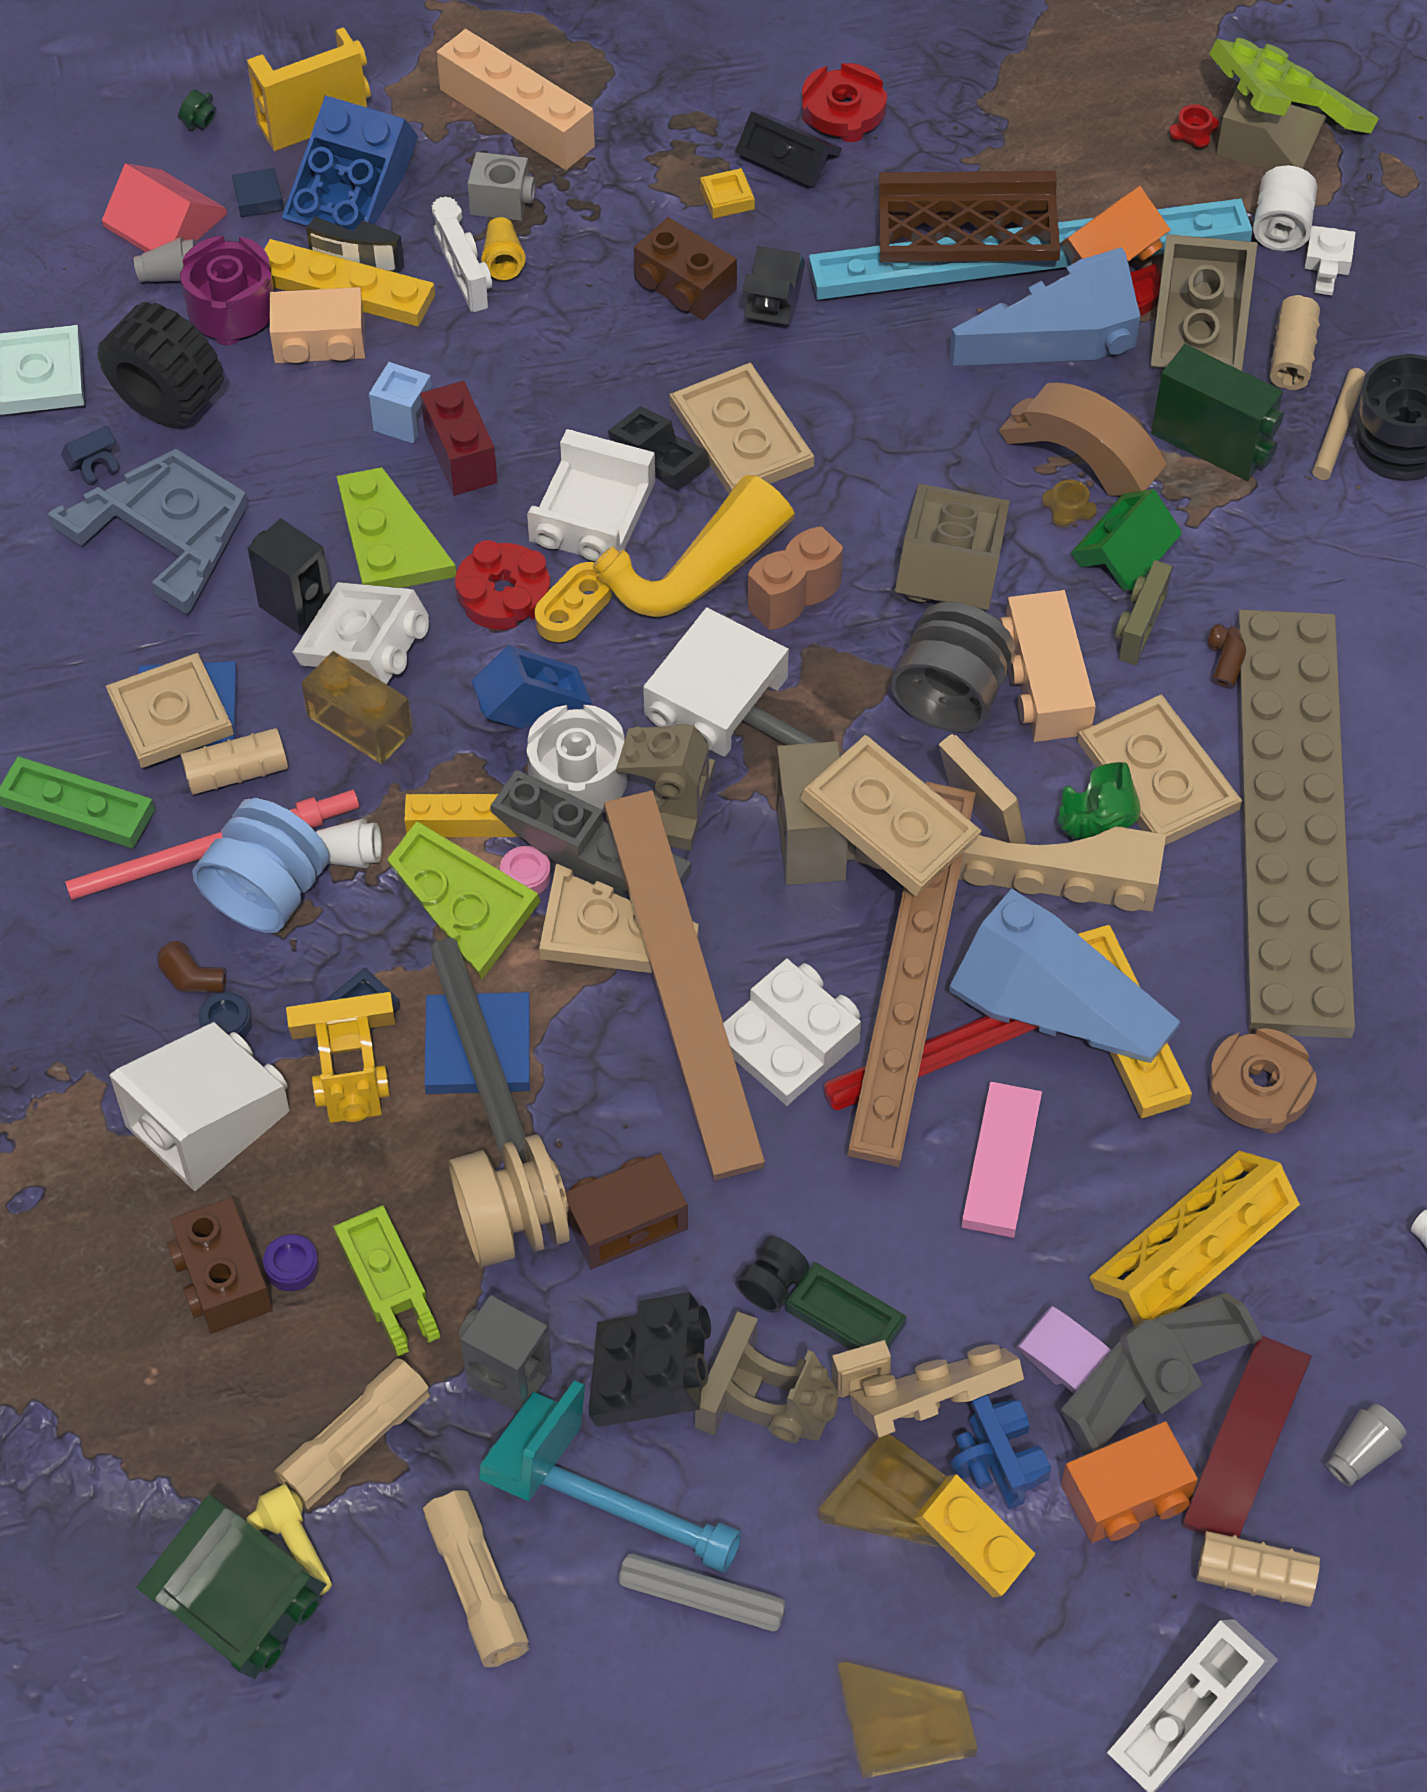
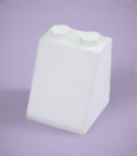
[109,1022,290,1191]

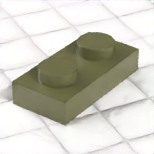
[1115,560,1173,666]

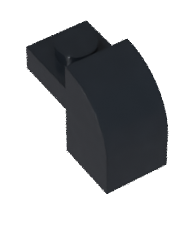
[742,246,805,325]

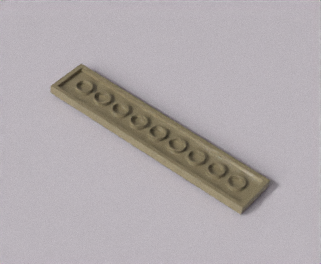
[1237,609,1355,1039]

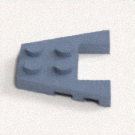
[48,449,248,614]

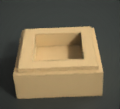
[832,1340,891,1398]

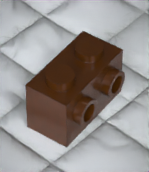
[634,217,737,320]
[166,1197,272,1334]

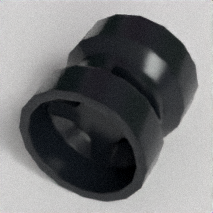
[735,1236,810,1313]

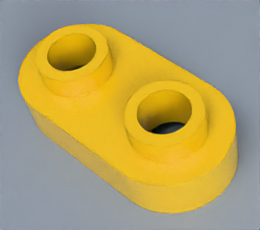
[535,562,612,642]

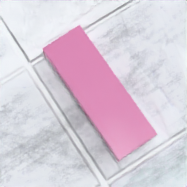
[961,1082,1042,1238]

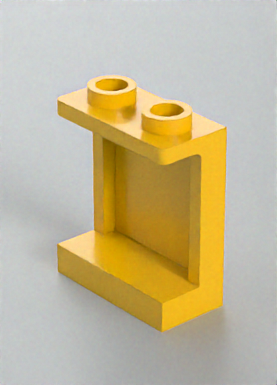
[247,27,371,151]

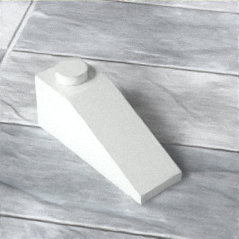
[1107,1619,1278,1792]

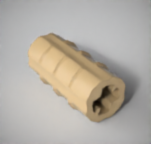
[1270,295,1320,390]
[180,728,288,795]
[1196,1531,1320,1607]

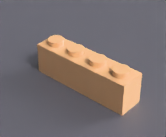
[436,29,595,170]

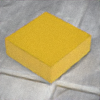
[700,168,755,219]

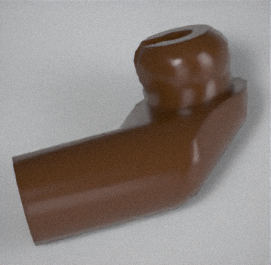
[1207,624,1246,688]
[157,941,227,993]

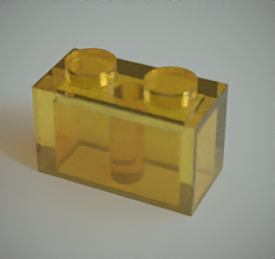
[301,651,413,765]

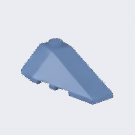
[949,247,1140,366]
[949,888,1181,1063]

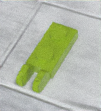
[333,1205,440,1357]

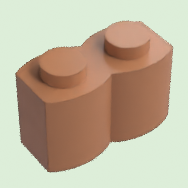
[748,526,843,630]

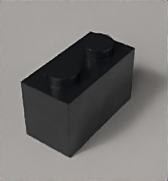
[247,518,331,635]

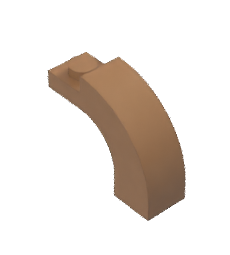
[999,382,1167,496]

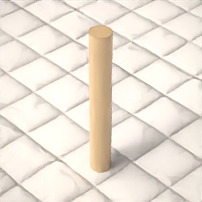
[1312,368,1366,480]

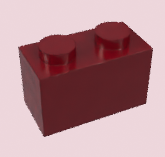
[420,380,498,496]

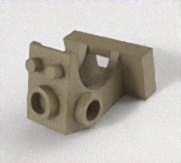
[616,724,715,851]
[695,1311,839,1443]

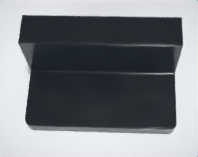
[735,111,842,187]

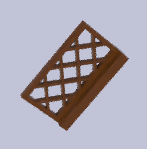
[879,171,1060,262]

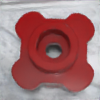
[1169,104,1219,148]

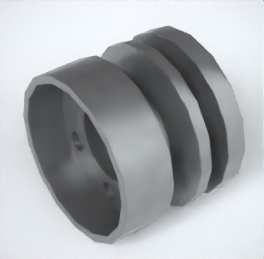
[891,602,1016,732]

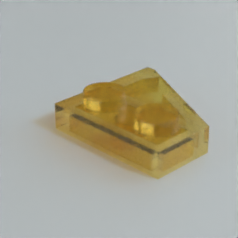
[818,1434,947,1547]
[837,1662,978,1779]

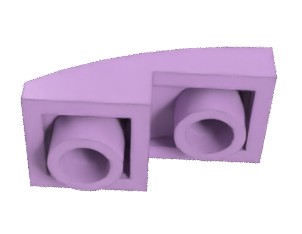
[1016,1306,1111,1394]

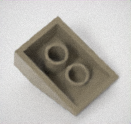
[1150,234,1257,371]
[895,483,1010,610]

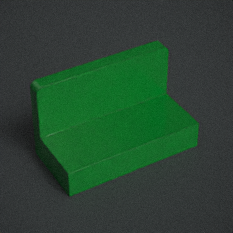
[1071,489,1182,591]

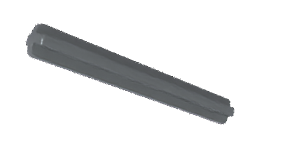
[430,937,526,1160]

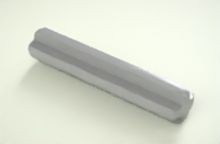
[619,1553,785,1632]

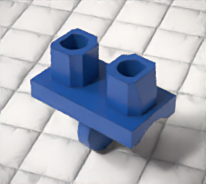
[950,1395,1051,1510]

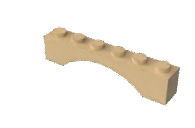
[855,826,1166,912]

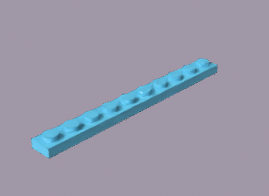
[808,198,1253,300]

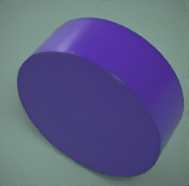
[263,1234,319,1291]

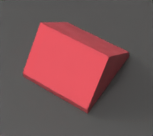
[102,163,227,252]

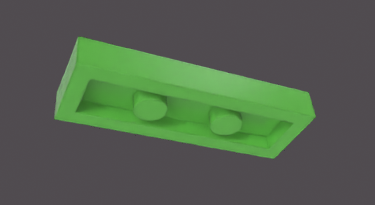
[0,756,155,849]

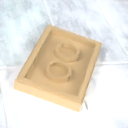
[669,362,814,494]
[1077,694,1242,846]
[800,735,982,897]

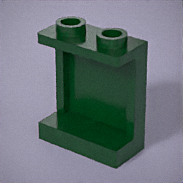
[136,1494,326,1679]

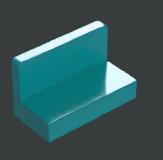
[479,1380,585,1502]

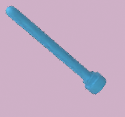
[488,1444,742,1574]

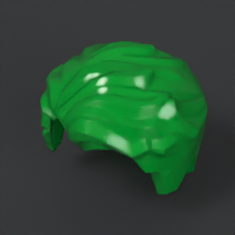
[1057,762,1141,840]

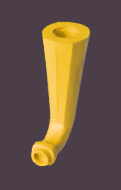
[593,475,795,617]

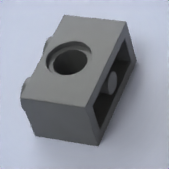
[459,1295,552,1413]

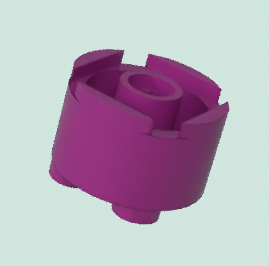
[180,236,275,346]

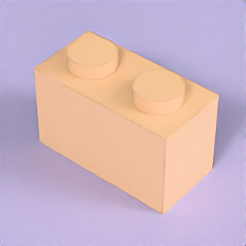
[270,287,365,363]

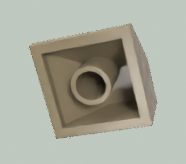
[1216,89,1326,171]

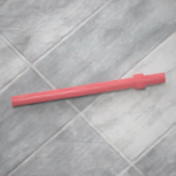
[65,789,360,900]

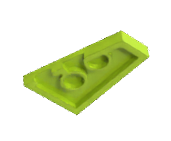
[336,467,456,588]
[387,821,541,980]

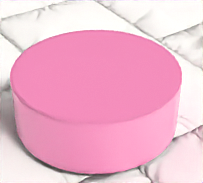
[500,846,551,894]

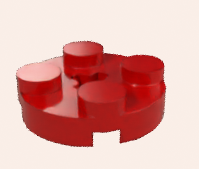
[802,63,887,142]
[455,540,551,630]

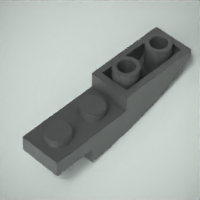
[490,769,691,898]

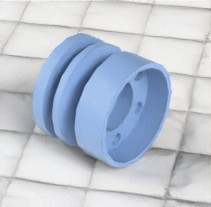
[192,798,329,933]

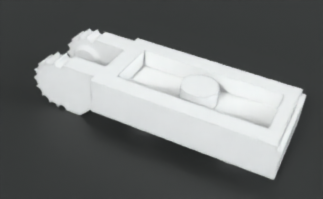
[431,196,492,312]

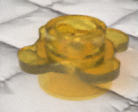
[1042,479,1097,527]

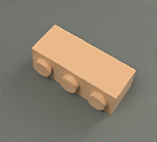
[999,590,1096,742]

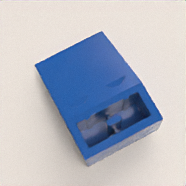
[281,95,418,231]

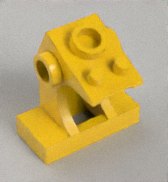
[286,992,396,1123]

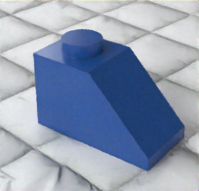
[471,645,592,729]

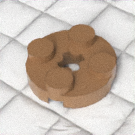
[1209,1028,1317,1134]

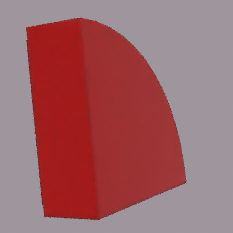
[1130,263,1162,317]

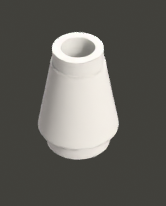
[316,819,382,868]

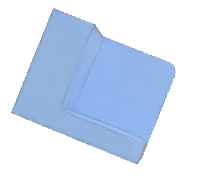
[369,362,432,443]

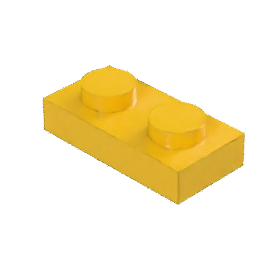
[914,1474,1035,1598]

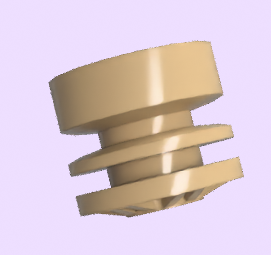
[448,1134,570,1269]

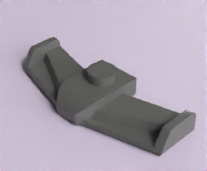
[1061,1293,1262,1455]

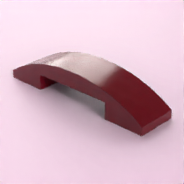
[1182,1335,1312,1538]

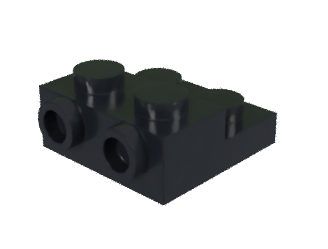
[589,1292,711,1427]

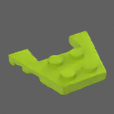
[1209,38,1379,134]

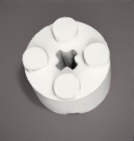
[526,705,628,813]

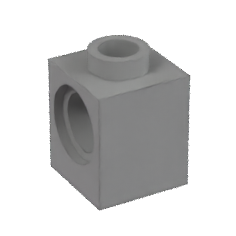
[467,152,536,221]

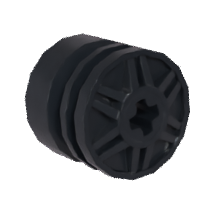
[1355,353,1427,480]

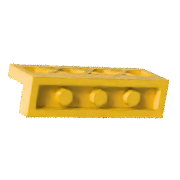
[1089,1150,1300,1325]

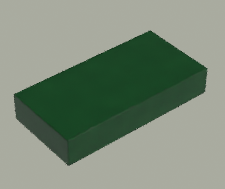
[785,1262,907,1350]

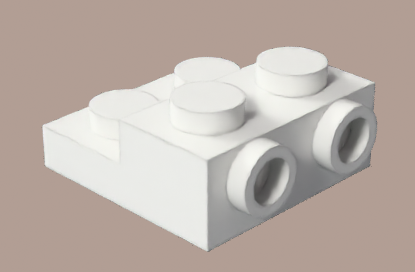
[293,582,429,687]
[723,958,861,1106]

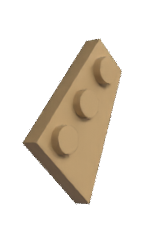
[539,863,699,973]
[849,1344,1024,1438]

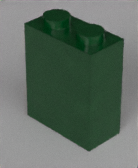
[1151,343,1284,481]

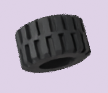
[97,302,224,428]

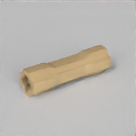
[274,1358,430,1509]
[423,1490,530,1667]

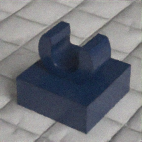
[61,425,118,485]

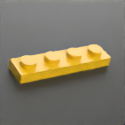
[264,239,435,327]
[1078,924,1192,1119]

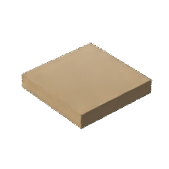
[106,653,234,768]
[939,734,1026,844]

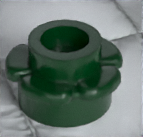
[178,89,217,131]

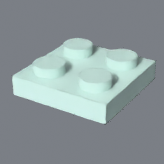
[0,325,85,415]

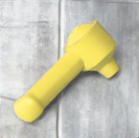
[246,1484,332,1596]

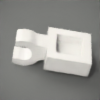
[1304,226,1355,296]

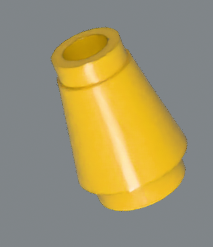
[481,217,526,280]

